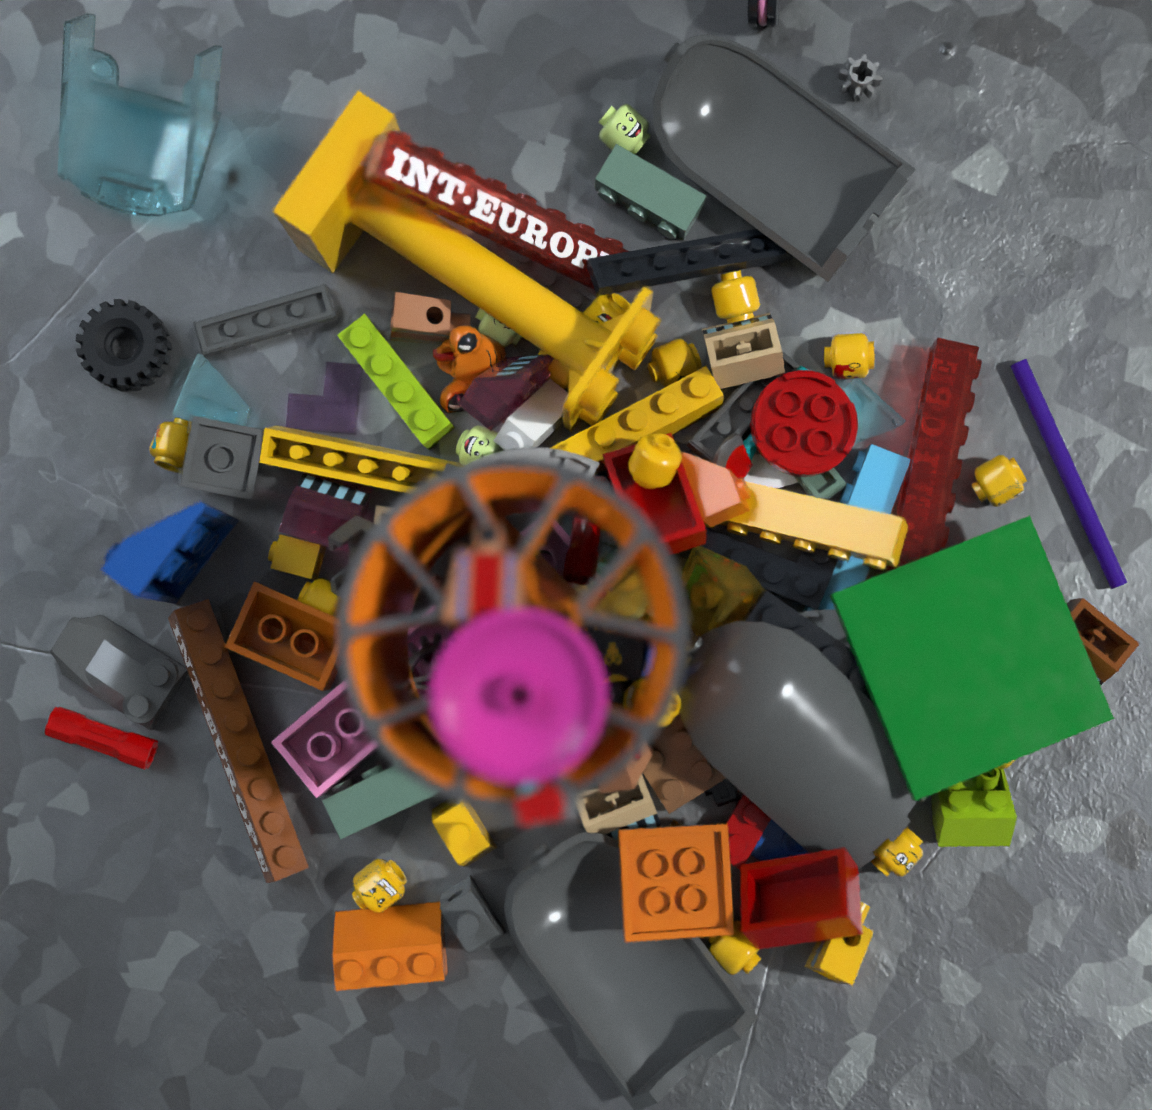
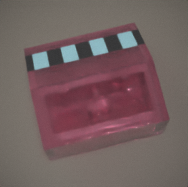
[458,354,555,431]
[279,472,374,554]

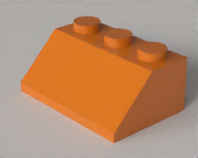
[225,581,340,691]
[332,901,448,991]

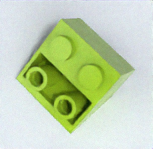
[931,768,1017,847]

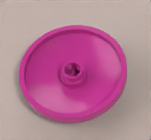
[431,608,606,783]

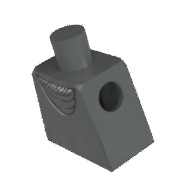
[440,875,507,954]

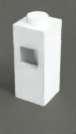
[494,379,568,450]

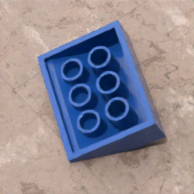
[101,501,239,604]

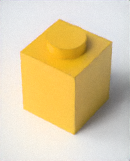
[268,534,326,580]

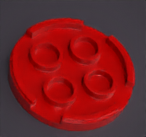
[750,370,858,477]

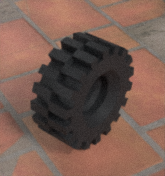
[75,299,172,392]

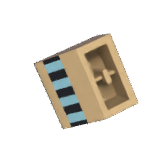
[702,313,785,389]
[579,775,662,841]

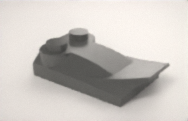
[50,615,188,730]

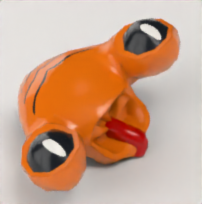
[433,325,506,413]

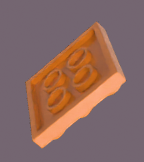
[618,823,734,942]

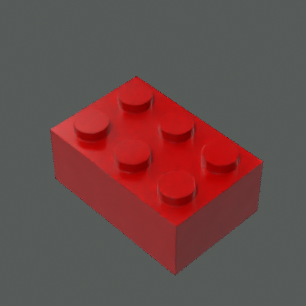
[602,433,706,555]
[740,847,863,950]

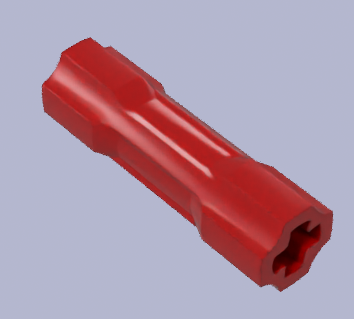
[562,475,609,585]
[45,707,158,770]

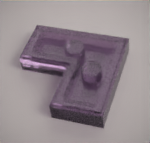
[285,362,363,435]

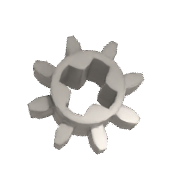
[837,54,882,101]

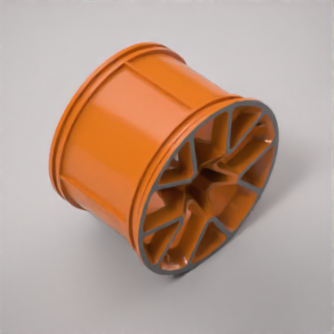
[338,458,687,810]

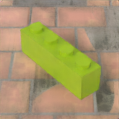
[337,313,455,450]

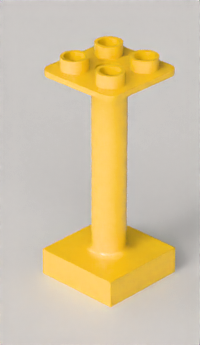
[273,91,661,432]

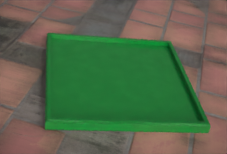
[829,516,1114,801]

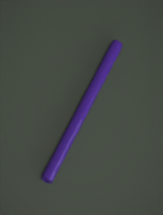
[1010,359,1128,589]

